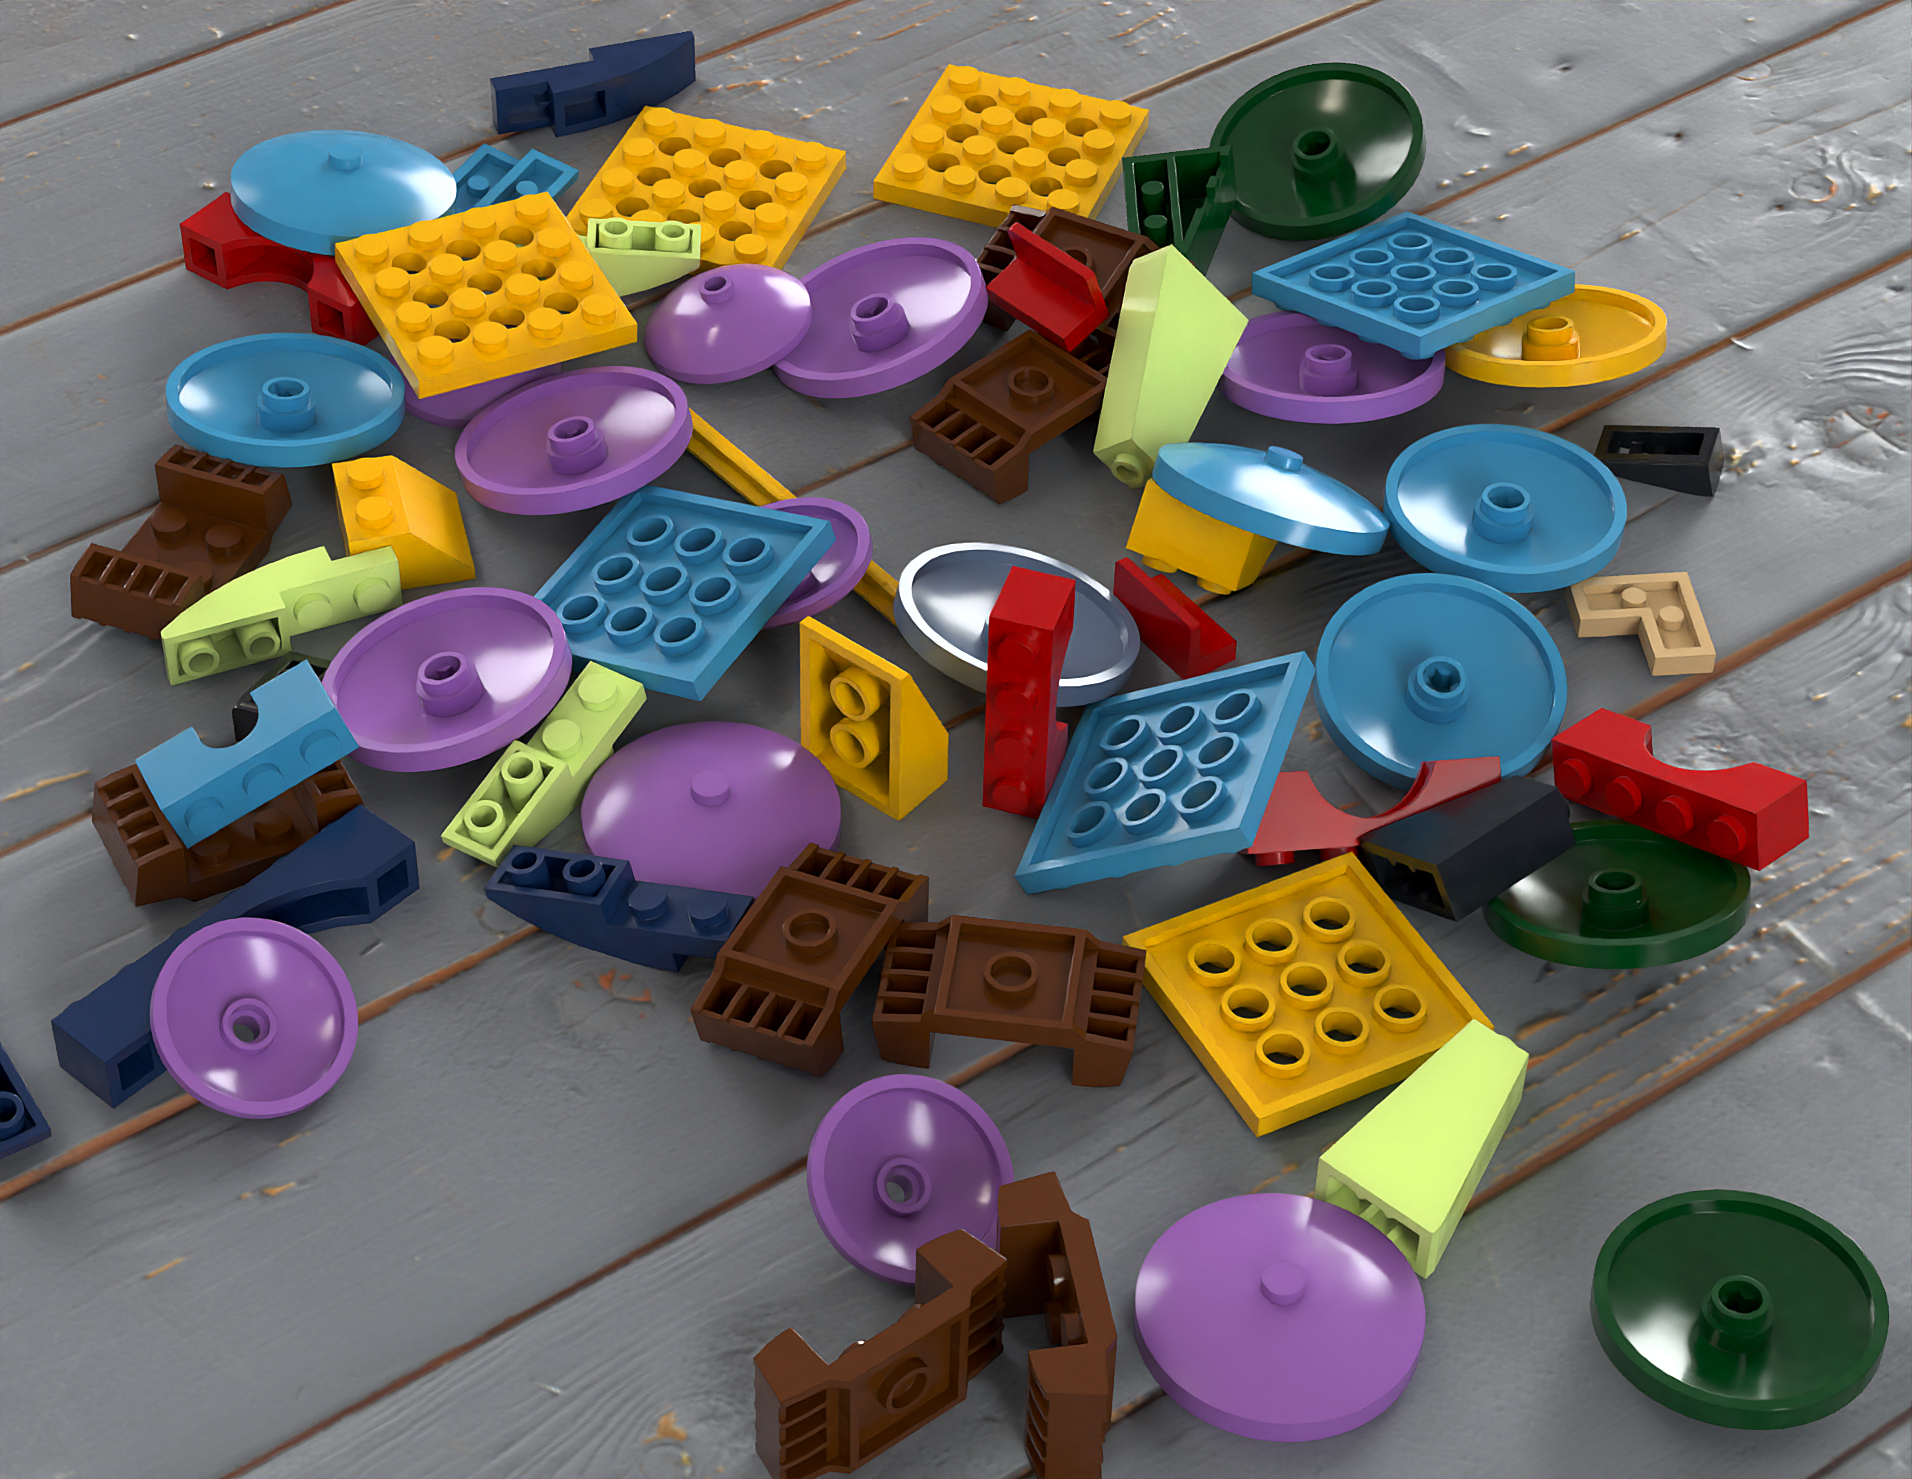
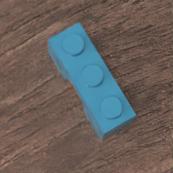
[135,659,359,849]

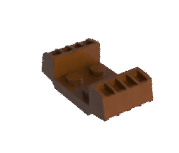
[976,204,1196,352]
[910,329,1113,504]
[70,444,292,641]
[92,759,365,907]
[690,842,929,1078]
[872,915,1147,1087]
[996,1171,1117,1479]
[753,1229,1008,1479]

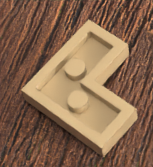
[1565,572,1716,676]

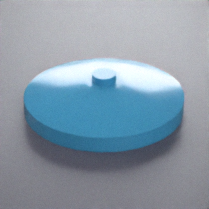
[230,130,457,256]
[166,333,405,468]
[1383,424,1627,593]
[1152,443,1390,556]
[1312,573,1568,792]

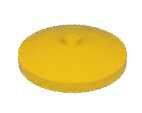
[1444,284,1667,388]

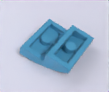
[452,143,579,214]

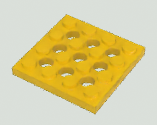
[873,64,1149,228]
[566,105,846,276]
[334,191,637,399]
[1122,852,1495,1138]

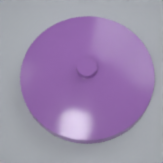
[772,237,988,398]
[1216,310,1445,424]
[455,366,693,515]
[322,587,572,772]
[581,721,841,901]
[1133,1193,1426,1442]

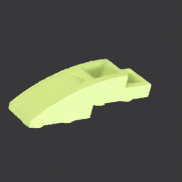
[515,217,701,297]
[160,546,403,685]
[441,661,647,868]

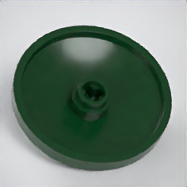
[1208,62,1427,241]
[1482,819,1751,969]
[1590,1189,1889,1430]

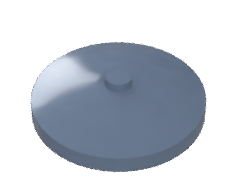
[893,543,1140,707]

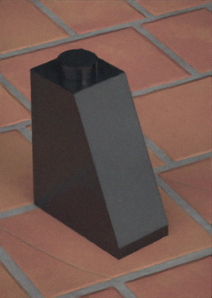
[1359,775,1576,922]

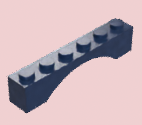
[51,804,420,1109]

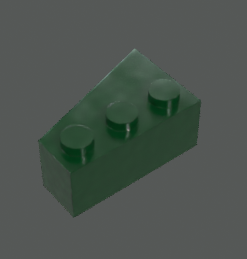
[1122,145,1237,277]

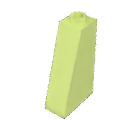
[1093,244,1249,490]
[1314,1019,1529,1279]

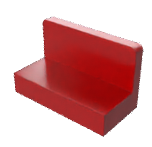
[985,222,1110,353]
[1113,557,1237,680]

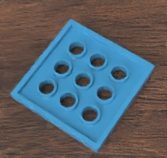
[1252,211,1575,360]
[534,485,836,701]
[1014,651,1316,895]

